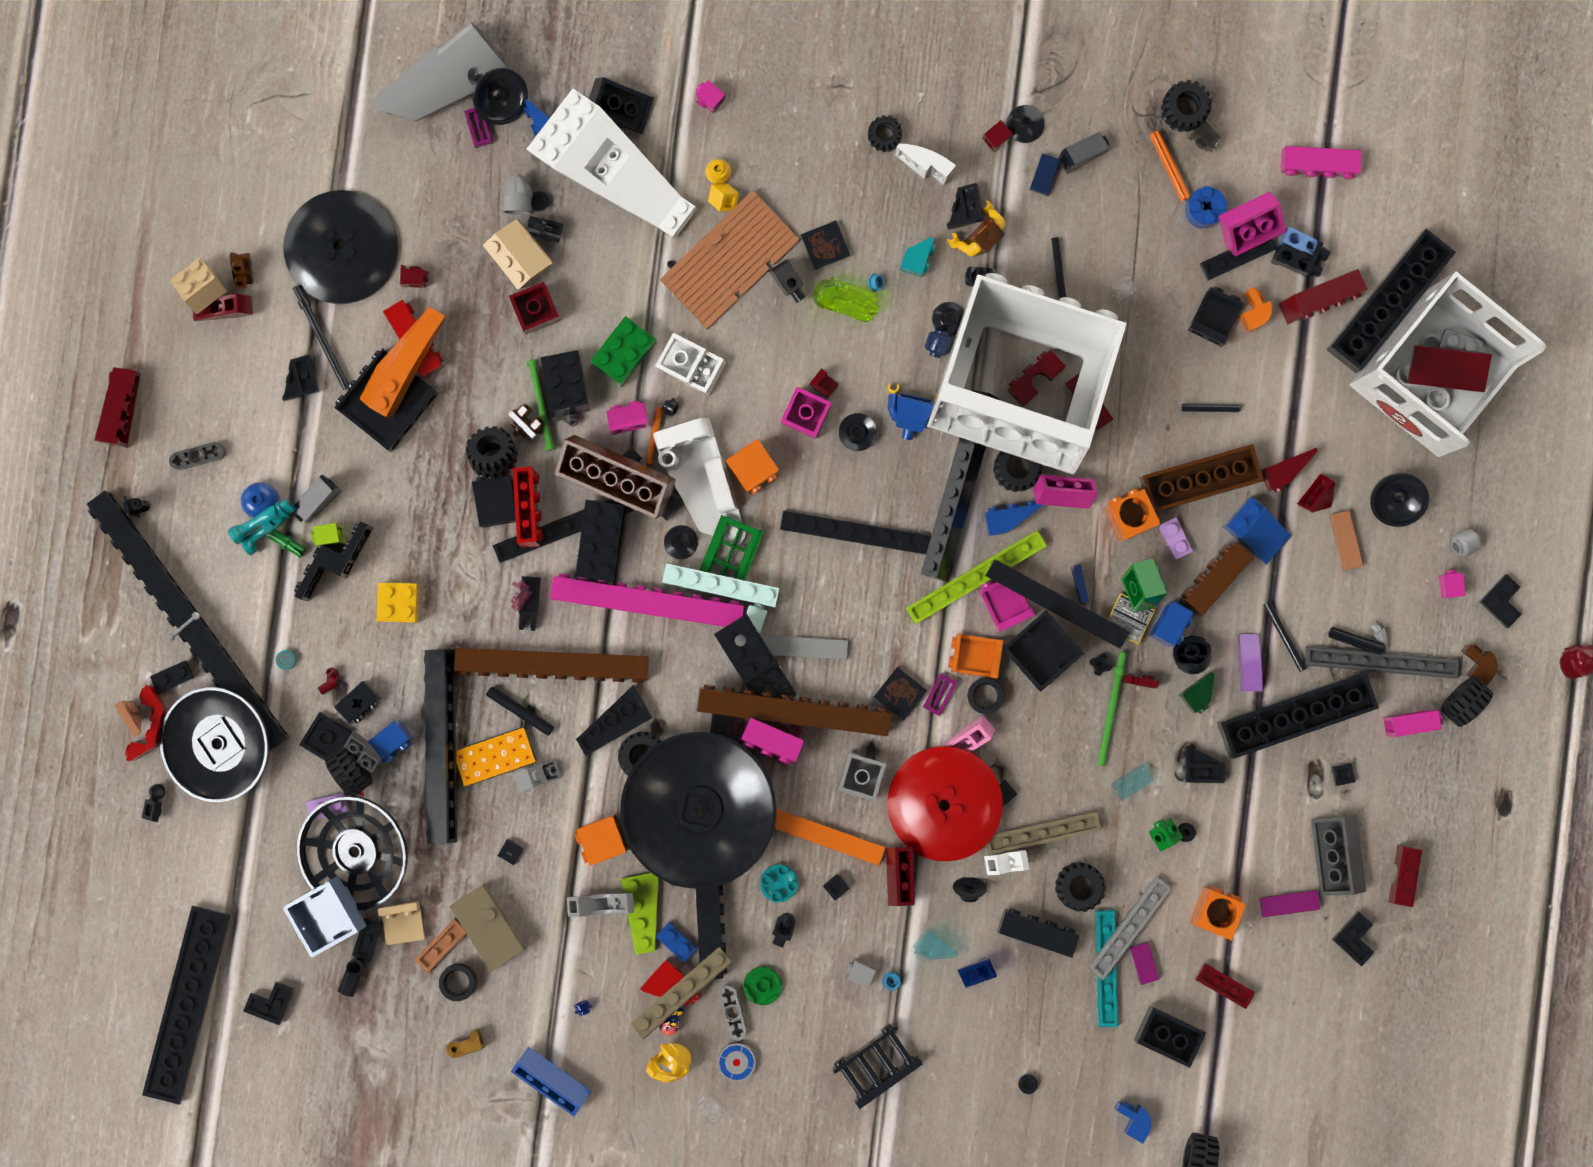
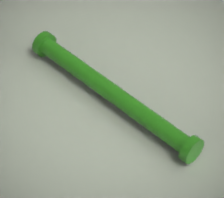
[526,359,557,451]

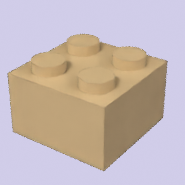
[170,257,227,314]

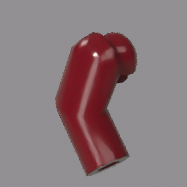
[317,667,339,695]

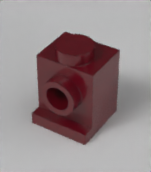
[400,265,429,288]

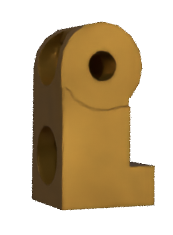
[446,1029,485,1058]

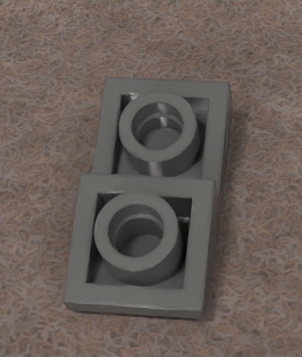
[343,731,381,773]

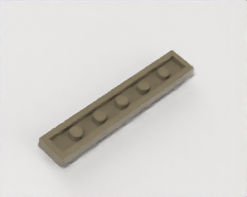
[986,811,1102,855]
[630,947,733,1039]

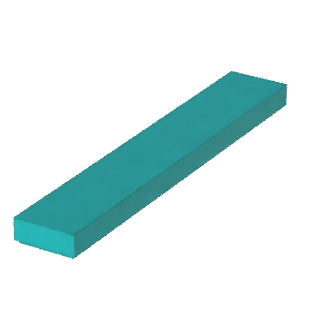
[1095,910,1118,1027]

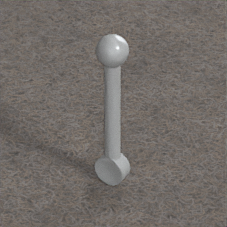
[167,612,200,641]

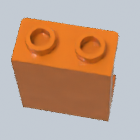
[948,633,1003,679]

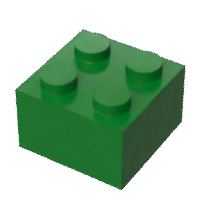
[1121,559,1167,613]

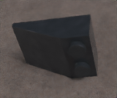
[589,77,654,134]

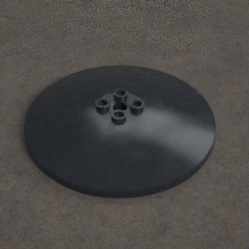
[620,732,776,889]

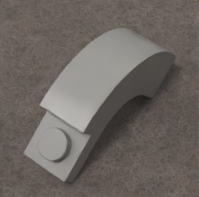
[567,892,634,917]

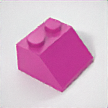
[606,401,650,435]

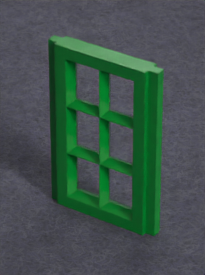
[699,515,764,581]

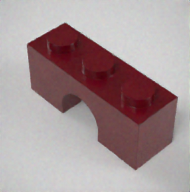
[1007,350,1066,407]
[1388,845,1422,907]

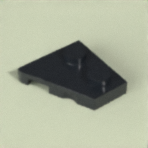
[947,183,984,230]
[282,355,320,402]
[1185,745,1225,783]

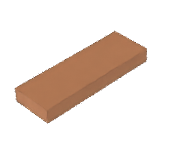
[1329,510,1363,571]
[414,918,467,973]

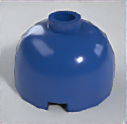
[241,482,280,518]

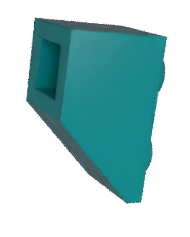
[900,237,936,277]

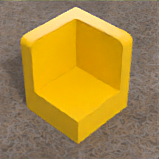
[708,183,739,212]

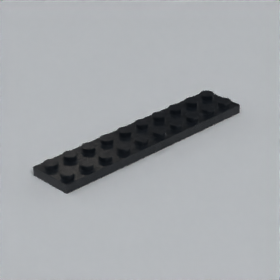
[142,905,231,1105]

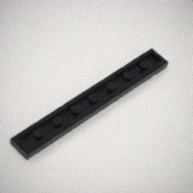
[492,499,635,563]
[985,559,1130,649]

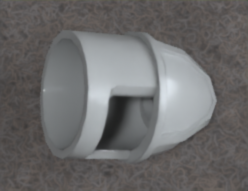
[502,173,533,215]

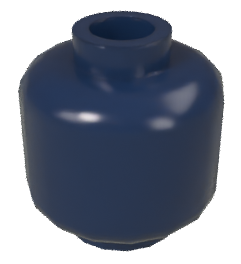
[925,329,952,358]

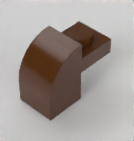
[1461,644,1498,686]

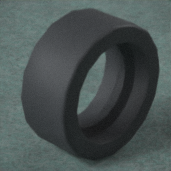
[967,678,1005,714]
[439,963,477,1001]

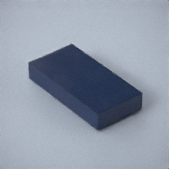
[1029,153,1060,196]
[1071,564,1089,604]

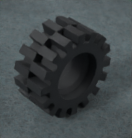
[868,115,902,152]

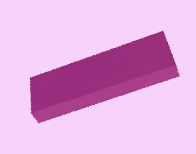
[1259,890,1320,917]

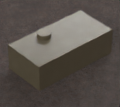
[449,883,526,972]

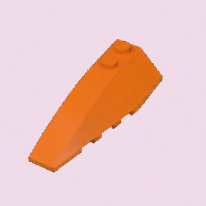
[360,307,446,417]

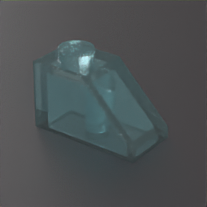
[913,928,958,960]

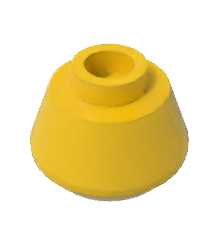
[705,159,731,184]

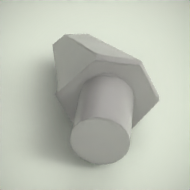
[1370,622,1389,652]

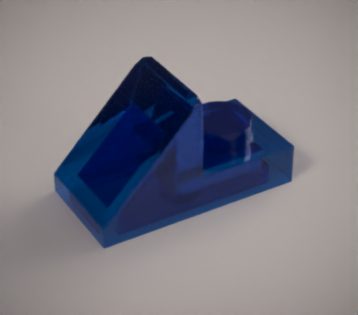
[957,957,997,988]

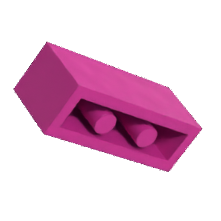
[1033,475,1098,509]

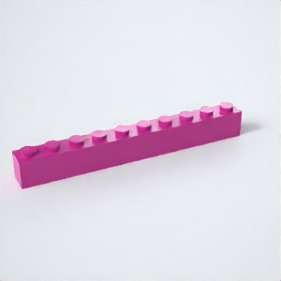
[550,573,744,627]

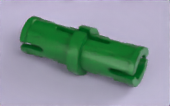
[267,529,306,558]

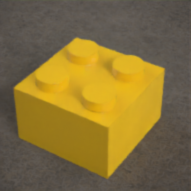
[377,583,420,623]

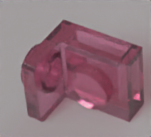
[511,580,532,612]

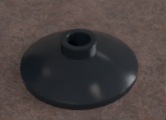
[1006,105,1044,143]
[839,413,877,451]

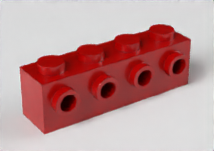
[513,466,543,548]

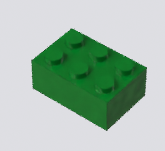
[590,316,657,387]

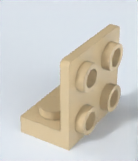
[378,901,425,945]

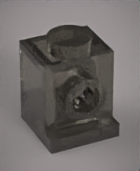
[1189,121,1221,153]

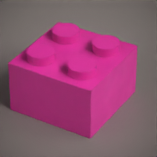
[781,387,831,440]

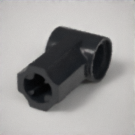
[338,957,366,997]

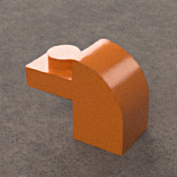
[1239,287,1272,334]

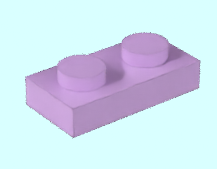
[1158,517,1193,560]
[306,793,349,820]

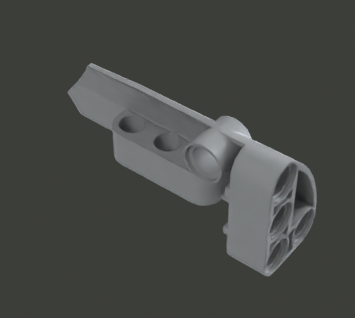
[374,22,510,122]

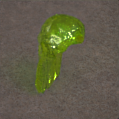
[813,276,879,322]

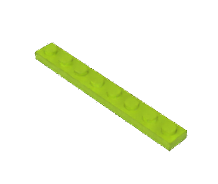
[905,530,1047,625]

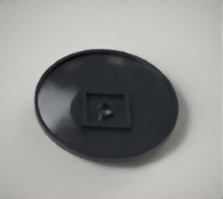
[283,190,398,304]
[160,687,270,802]

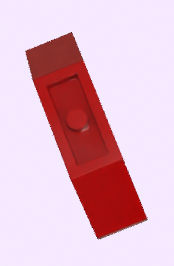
[125,685,168,761]

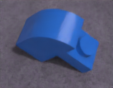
[1114,1101,1151,1144]

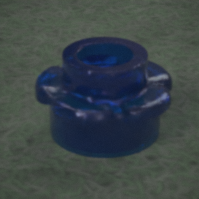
[574,1000,592,1016]

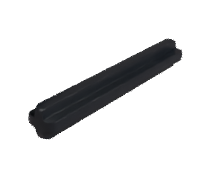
[486,687,554,736]

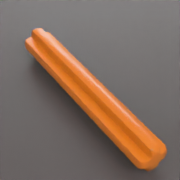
[1150,130,1190,201]

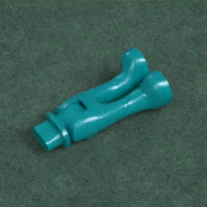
[228,499,296,555]

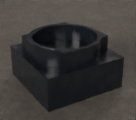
[1002,610,1085,692]

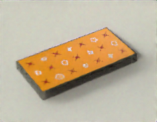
[456,726,537,788]

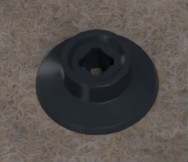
[932,302,964,336]
[664,525,698,559]
[953,877,987,903]

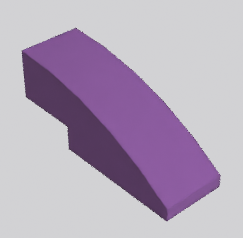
[1238,634,1263,692]

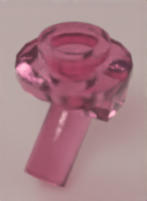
[776,723,803,739]

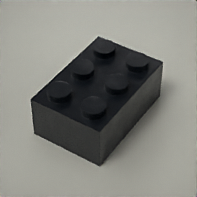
[541,350,590,418]
[1134,1005,1206,1068]

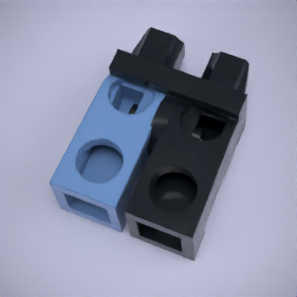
[1270,226,1331,278]

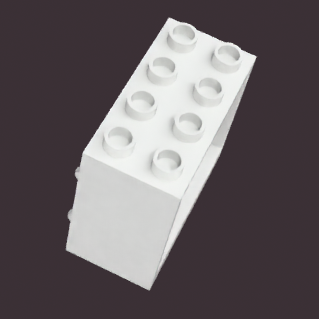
[927,273,1127,475]

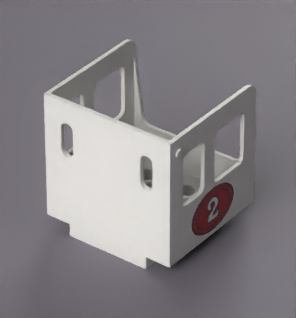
[1349,271,1547,457]

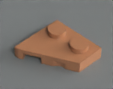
[115,701,141,737]

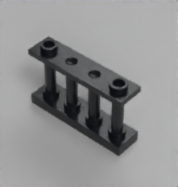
[832,1024,923,1109]

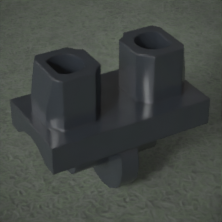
[527,216,564,243]
[772,913,796,948]

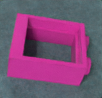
[1383,710,1443,737]

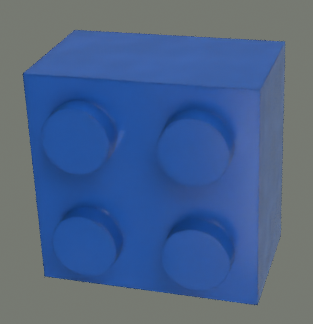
[1149,601,1194,647]
[368,721,414,764]

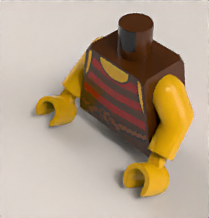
[947,200,1006,256]

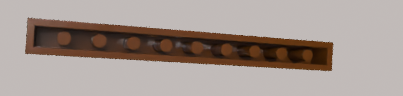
[454,648,649,683]
[696,684,891,736]

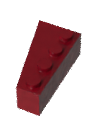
[1279,269,1368,325]
[94,367,141,448]

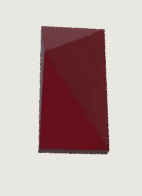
[1297,474,1335,513]

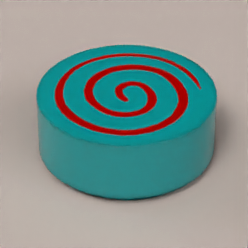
[275,650,296,670]

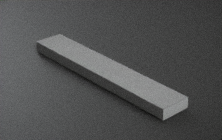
[735,635,848,660]
[1087,876,1172,980]

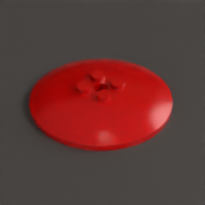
[887,746,1003,862]

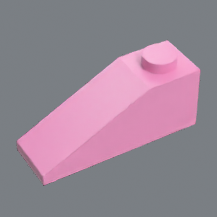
[942,715,995,752]

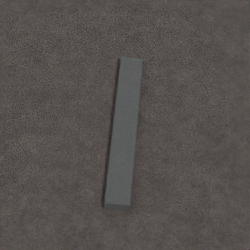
[1304,646,1460,679]

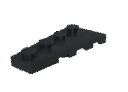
[576,684,653,756]

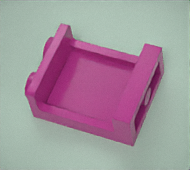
[979,581,1035,632]

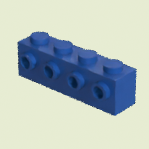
[511,1047,592,1117]

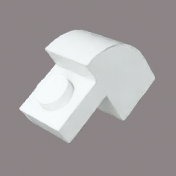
[984,850,1029,875]

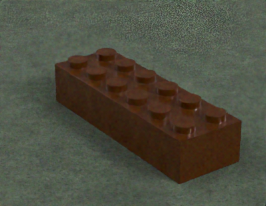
[555,435,676,519]
[1139,444,1264,513]

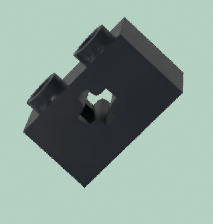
[334,681,381,724]

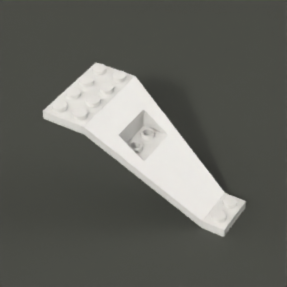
[527,89,697,239]

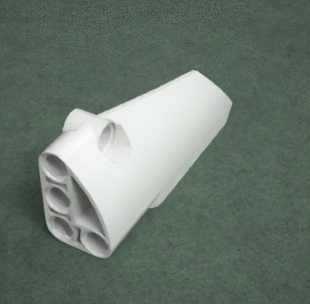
[653,418,746,546]

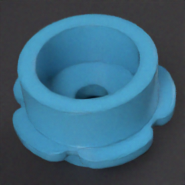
[867,273,884,292]
[882,972,901,991]

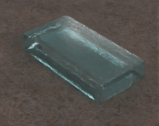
[1111,763,1154,800]

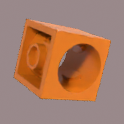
[726,439,779,496]
[1105,488,1161,542]
[574,814,628,866]
[1190,885,1246,941]

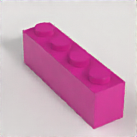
[1281,146,1362,180]

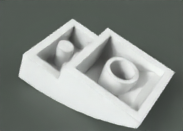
[895,144,956,185]
[655,333,727,396]

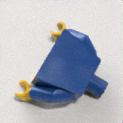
[888,383,937,440]

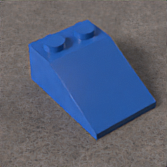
[1223,497,1291,565]

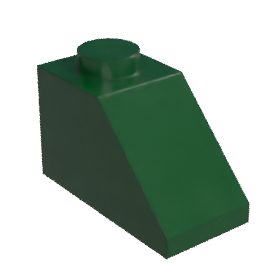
[1179,672,1215,714]

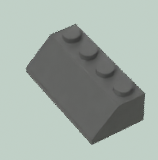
[1311,815,1366,896]

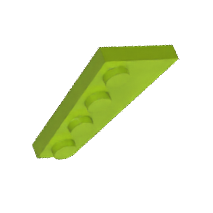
[621,872,659,955]

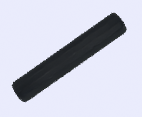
[1328,627,1384,655]

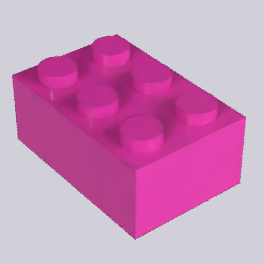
[1218,191,1286,256]
[738,718,804,766]

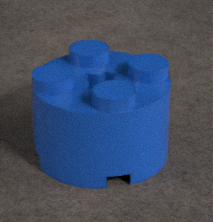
[1185,186,1227,229]

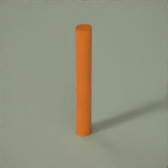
[645,407,663,465]

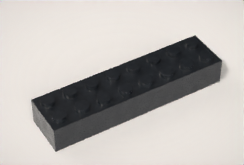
[1326,228,1456,373]
[1217,672,1379,759]

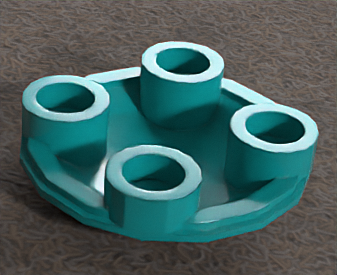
[760,864,798,903]

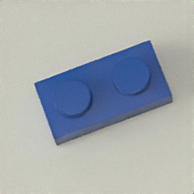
[656,922,697,963]

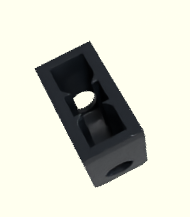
[769,259,806,303]

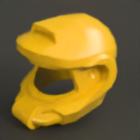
[646,1043,692,1083]

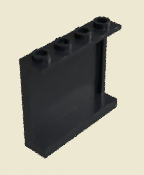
[334,348,439,452]

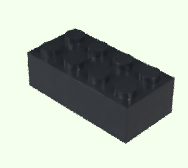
[575,499,624,581]

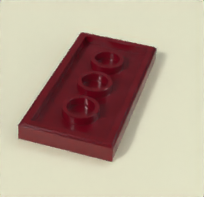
[1407,345,1492,392]

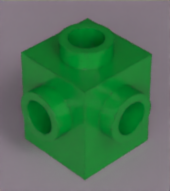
[1149,818,1183,852]

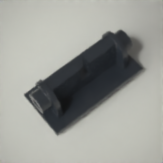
[123,496,150,518]

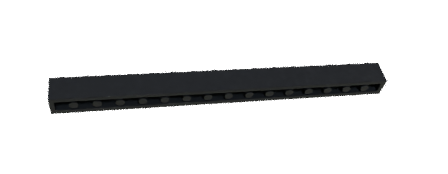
[86,490,290,752]

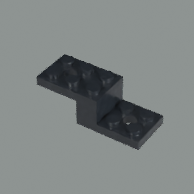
[294,521,374,601]
[714,613,796,697]

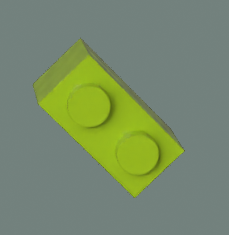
[311,523,345,547]

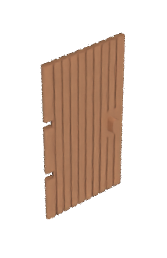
[660,190,800,329]

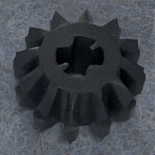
[965,266,997,287]

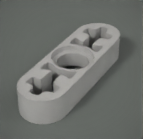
[719,984,746,1041]

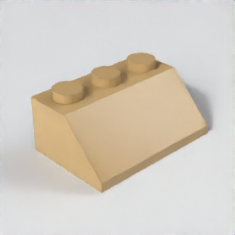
[483,218,553,290]

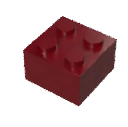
[509,282,560,335]

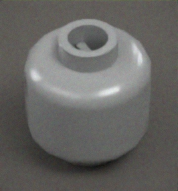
[1451,529,1481,557]

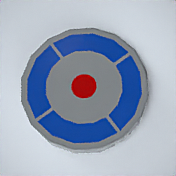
[717,1042,756,1082]

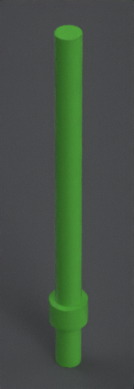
[1097,652,1127,766]

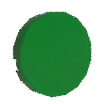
[743,966,782,1005]

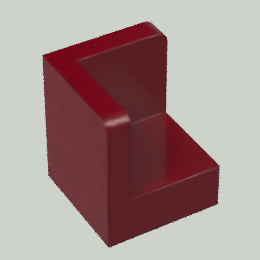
[982,120,1012,153]
[809,368,838,399]

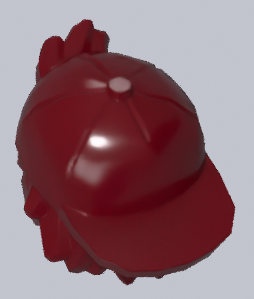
[1559,644,1593,679]

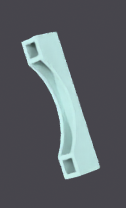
[662,563,779,608]

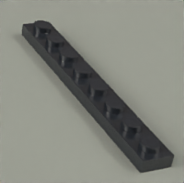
[780,511,931,555]

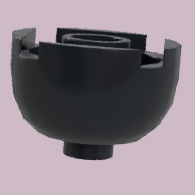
[1173,636,1212,675]

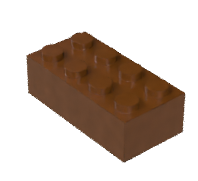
[1179,542,1254,617]

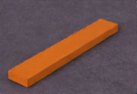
[774,808,885,866]

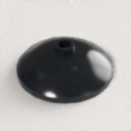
[472,68,528,125]
[1370,473,1429,527]

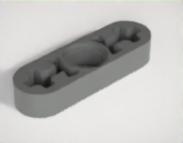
[169,442,226,470]

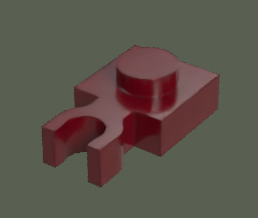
[1123,675,1159,689]

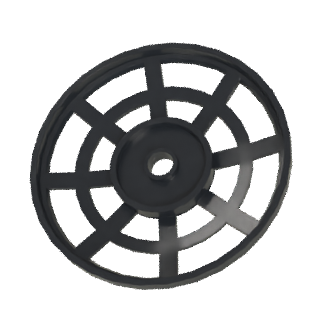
[297,796,408,910]

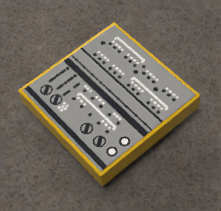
[1107,593,1155,645]

